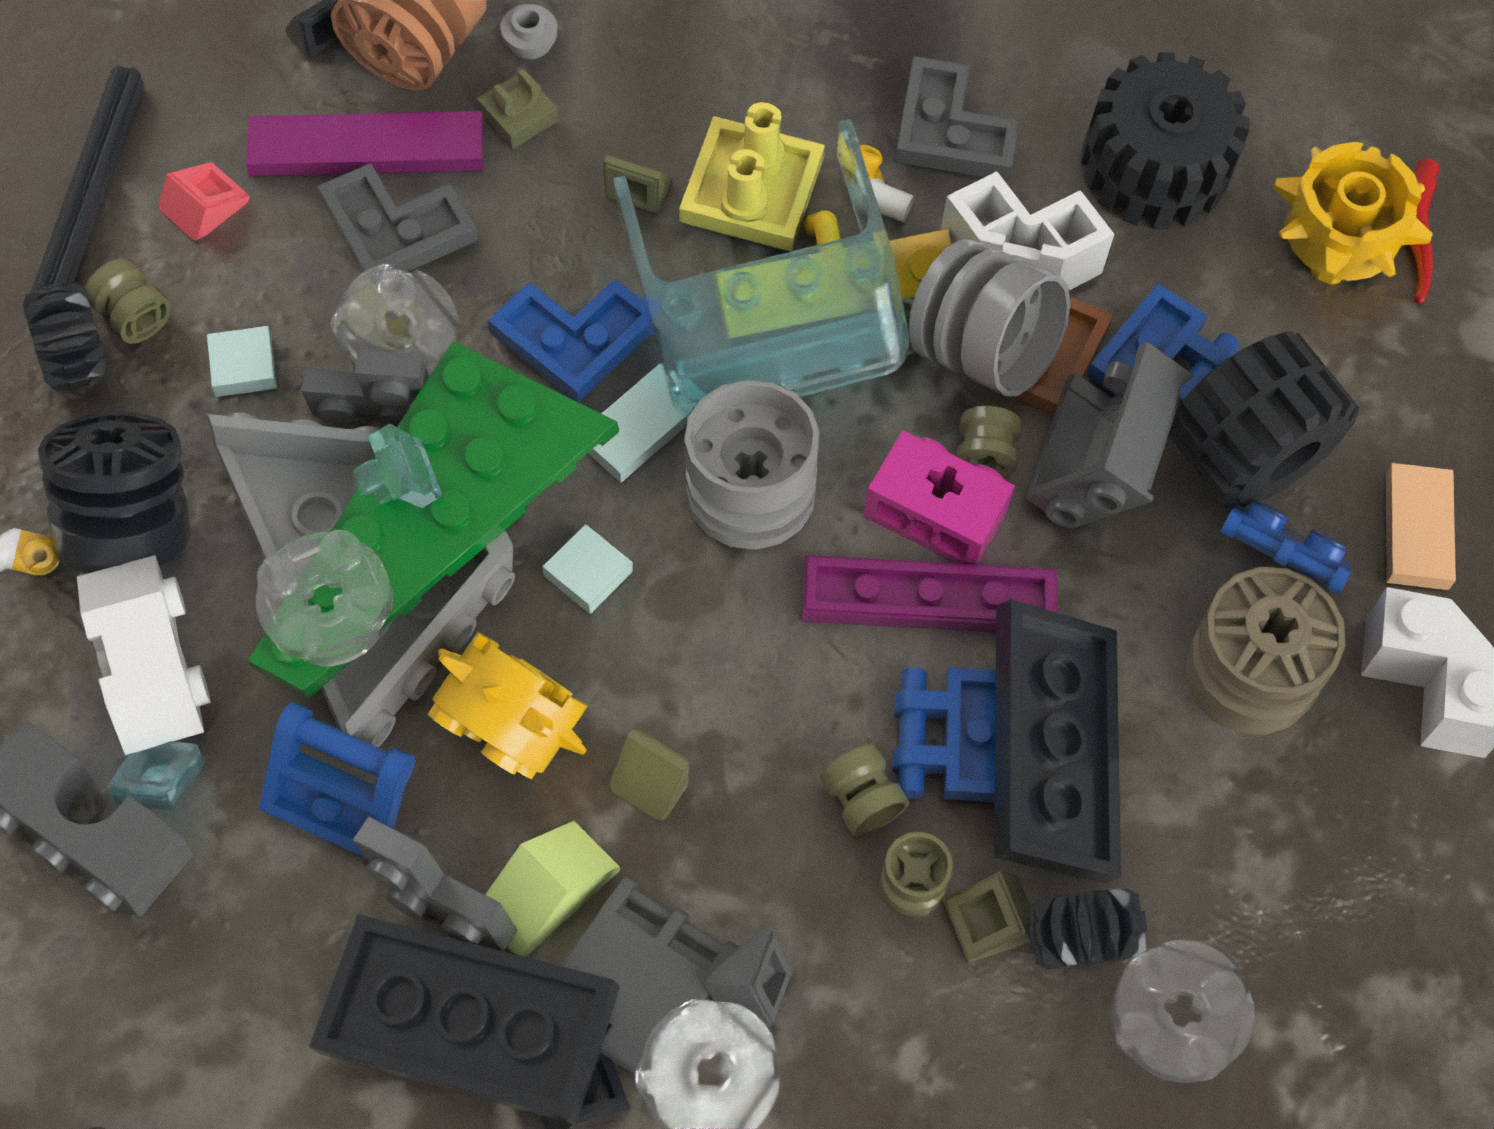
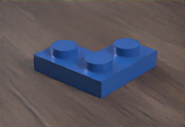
[487,279,660,403]

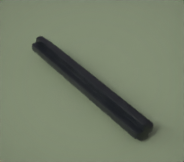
[30,65,144,293]

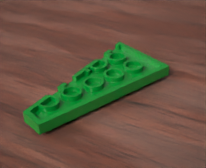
[247,341,619,698]

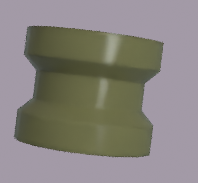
[956,406,1022,478]

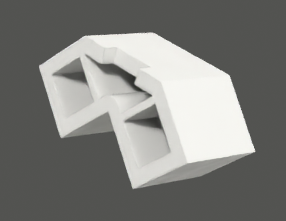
[940,172,1114,290]
[77,555,211,755]
[1361,587,1494,758]

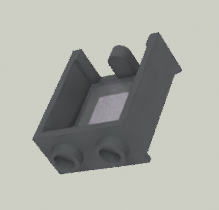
[1025,342,1193,529]

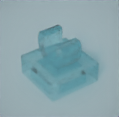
[353,424,443,508]

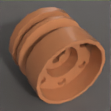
[331,0,487,91]

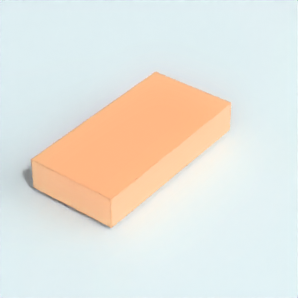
[1386,463,1456,590]

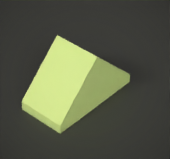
[485,821,620,957]

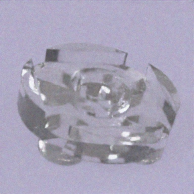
[331,264,459,376]
[255,529,394,667]
[1112,940,1255,1083]
[634,999,779,1129]

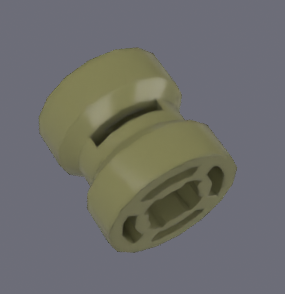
[85,258,172,344]
[819,744,909,836]
[879,831,953,917]

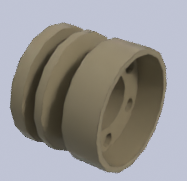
[1185,567,1346,735]

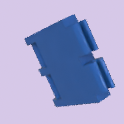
[1220,499,1352,595]

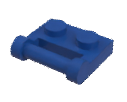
[259,702,415,858]

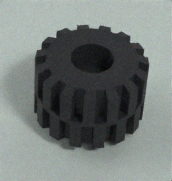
[1081,52,1250,229]
[1168,331,1359,509]

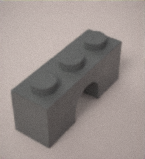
[0,720,194,918]

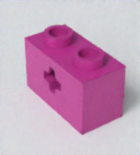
[863,430,1015,565]

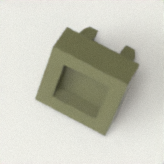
[477,69,558,150]

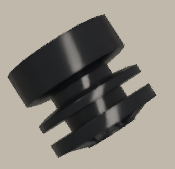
[38,412,191,574]

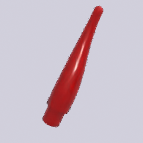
[1410,158,1440,304]

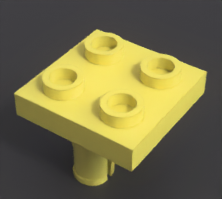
[679,102,825,252]

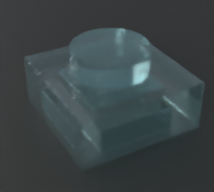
[107,741,205,812]

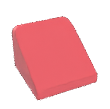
[158,162,250,241]

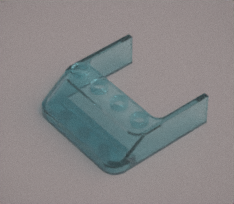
[613,119,909,419]

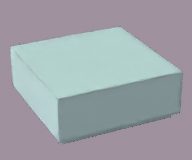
[207,326,277,397]
[542,524,633,614]

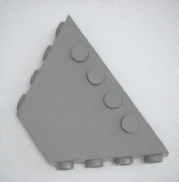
[207,413,515,747]

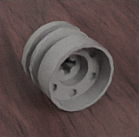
[909,239,1071,396]
[684,380,820,550]

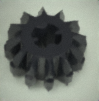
[23,282,107,390]
[1028,888,1148,969]

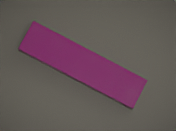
[246,111,483,176]
[801,555,1058,633]

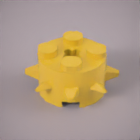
[1273,142,1433,284]
[428,632,588,779]

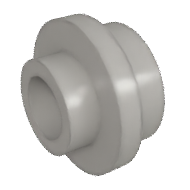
[500,4,558,59]

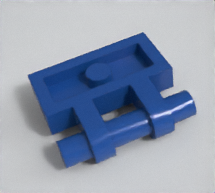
[1087,283,1240,408]
[892,667,996,802]

